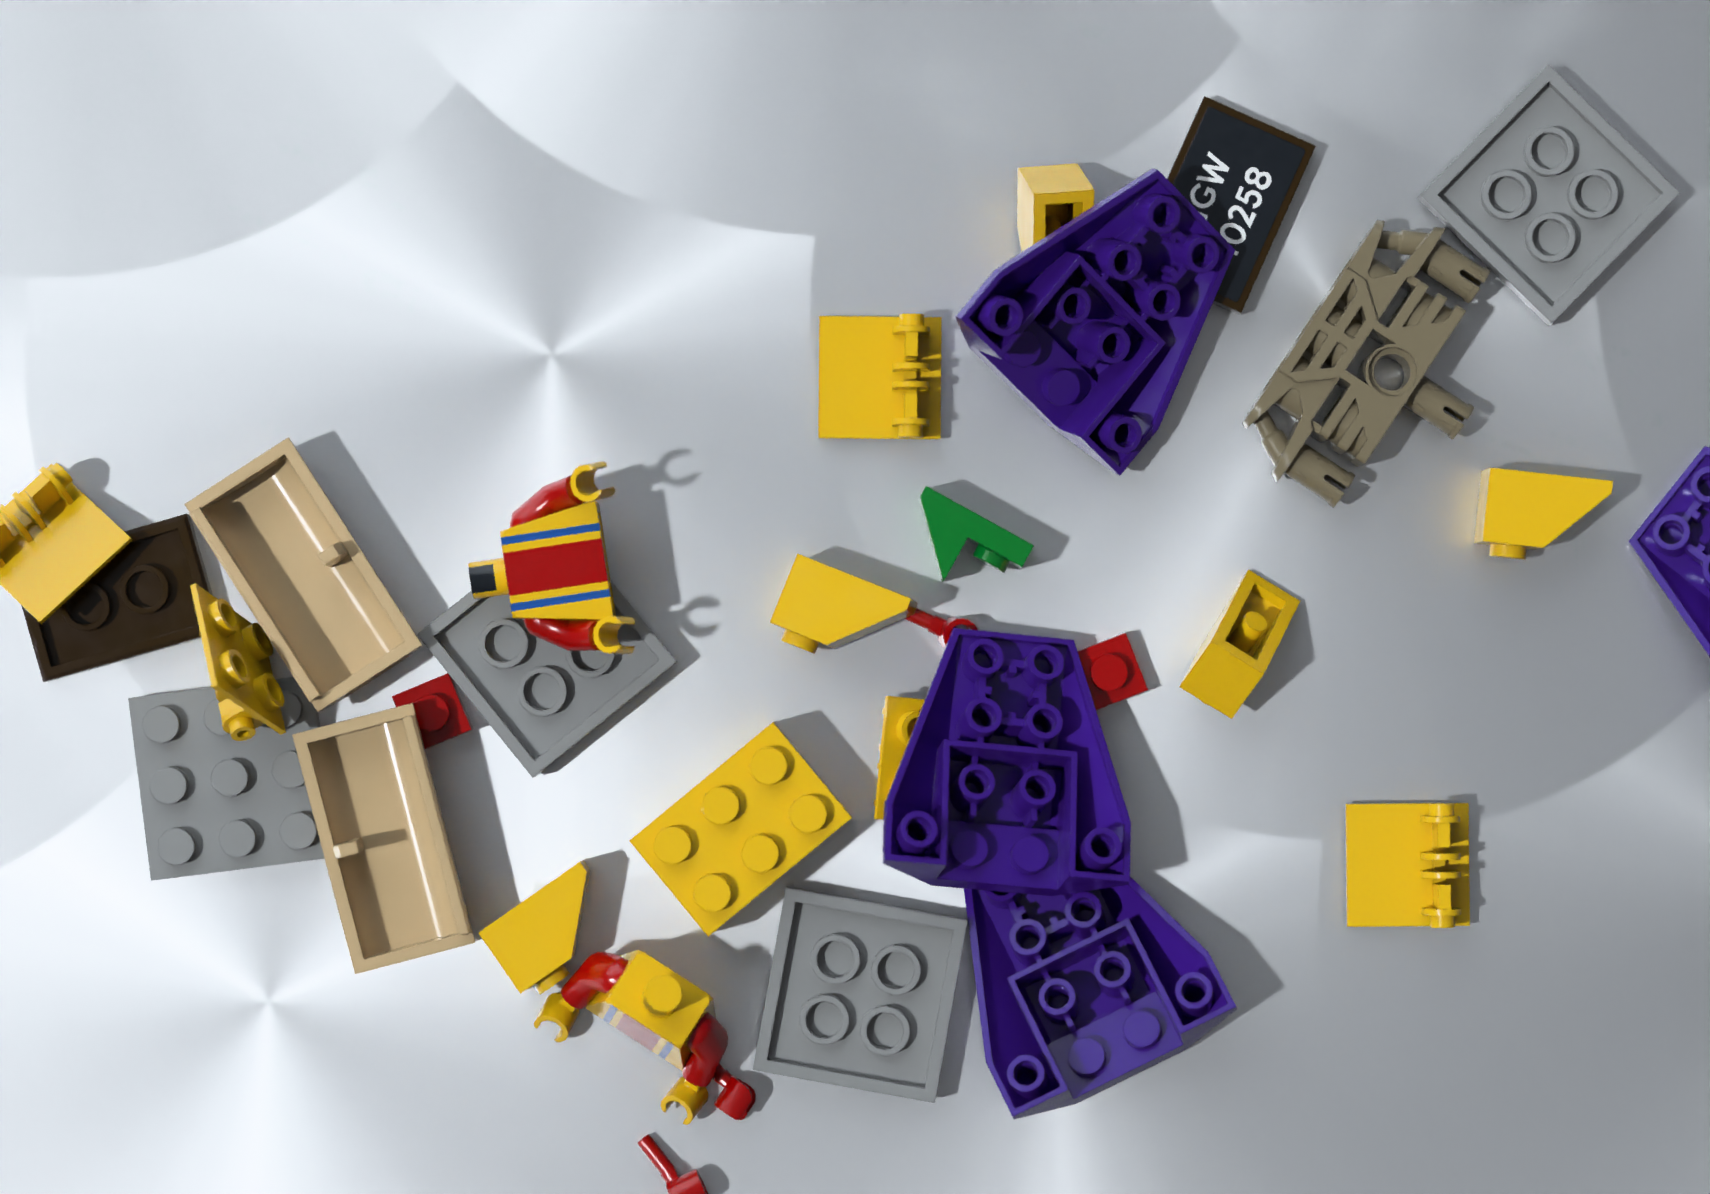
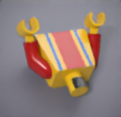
[468,461,635,654]
[534,950,728,1125]

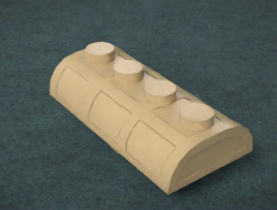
[184,437,422,712]
[292,703,476,974]

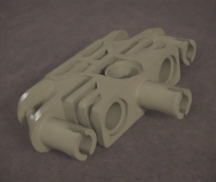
[1242,220,1491,508]

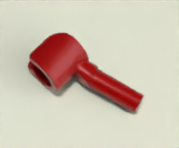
[905,608,978,649]
[713,1063,756,1120]
[637,1134,708,1194]

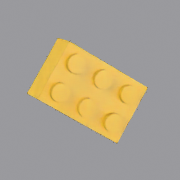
[629,722,852,936]

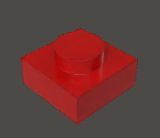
[1078,633,1148,710]
[391,673,474,750]

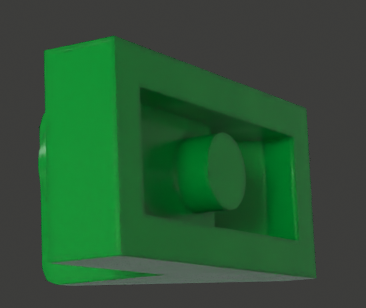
[919,486,1034,582]

